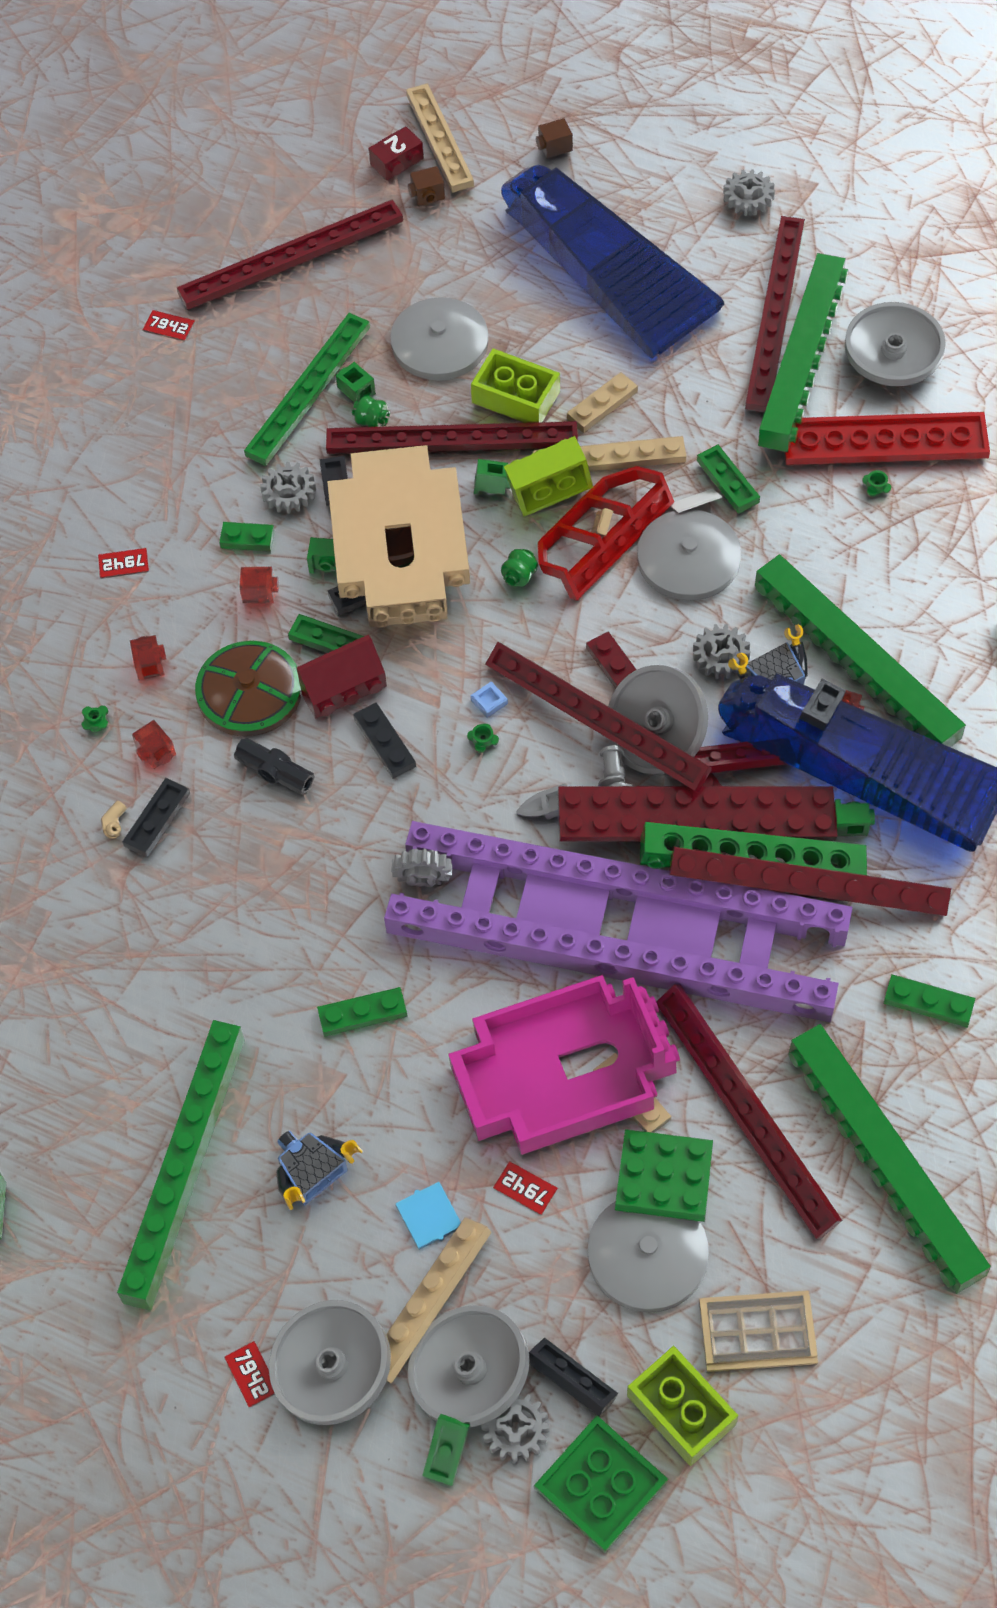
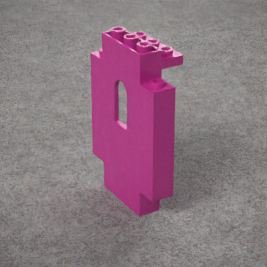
[448,975,680,1155]

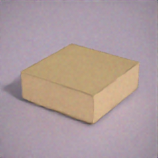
[591,508,613,538]

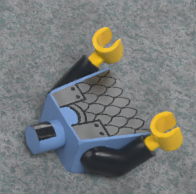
[728,624,808,709]
[276,1131,363,1210]

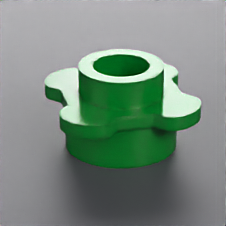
[862,470,891,496]
[81,705,109,732]
[467,723,499,752]

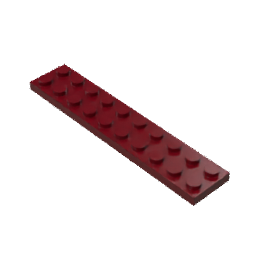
[558,786,838,842]

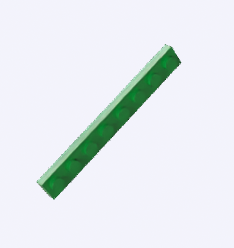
[244,313,370,466]

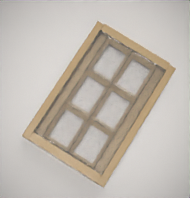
[699,1290,818,1372]

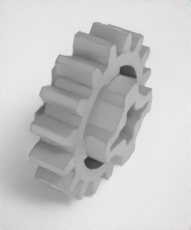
[723,169,775,216]
[260,462,316,514]
[693,624,751,679]
[391,849,452,887]
[481,1394,550,1463]

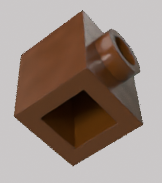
[536,118,573,158]
[408,166,445,206]

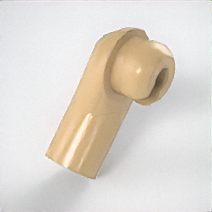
[101,800,127,839]

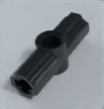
[234,737,315,795]

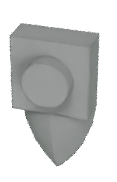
[516,783,567,820]

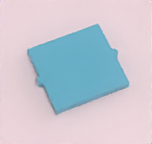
[395,1182,461,1249]

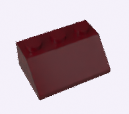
[296,634,387,719]

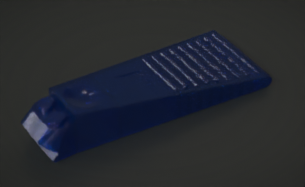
[501,165,725,358]
[718,673,997,852]

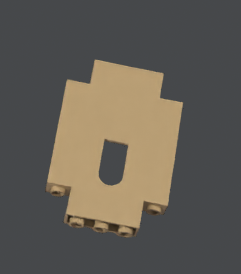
[327,445,470,627]

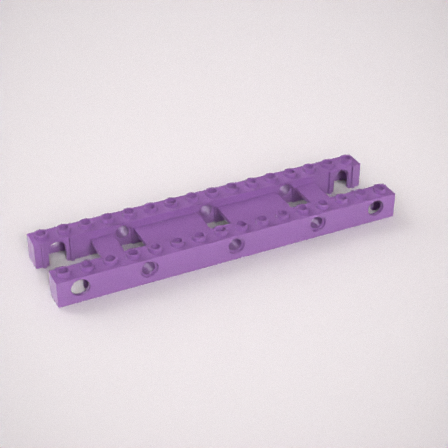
[384,821,853,1023]

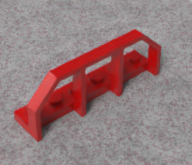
[538,466,674,601]

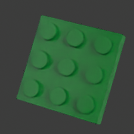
[615,1129,713,1222]
[534,1415,668,1553]

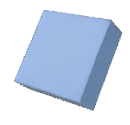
[470,681,508,718]

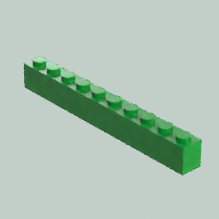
[758,253,849,452]
[755,554,966,756]
[117,1020,245,1311]
[788,1024,991,1294]

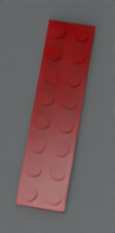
[785,412,990,465]

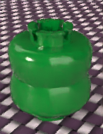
[352,396,390,427]
[501,549,538,587]

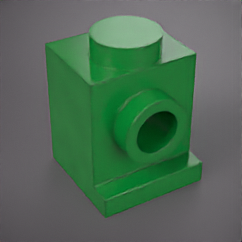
[336,362,376,403]
[473,459,510,495]
[307,537,336,573]
[834,799,875,837]

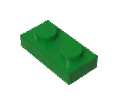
[219,522,275,552]
[422,1414,470,1486]

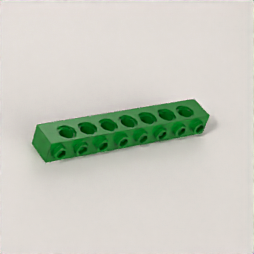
[640,822,867,875]

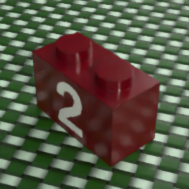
[368,126,424,181]

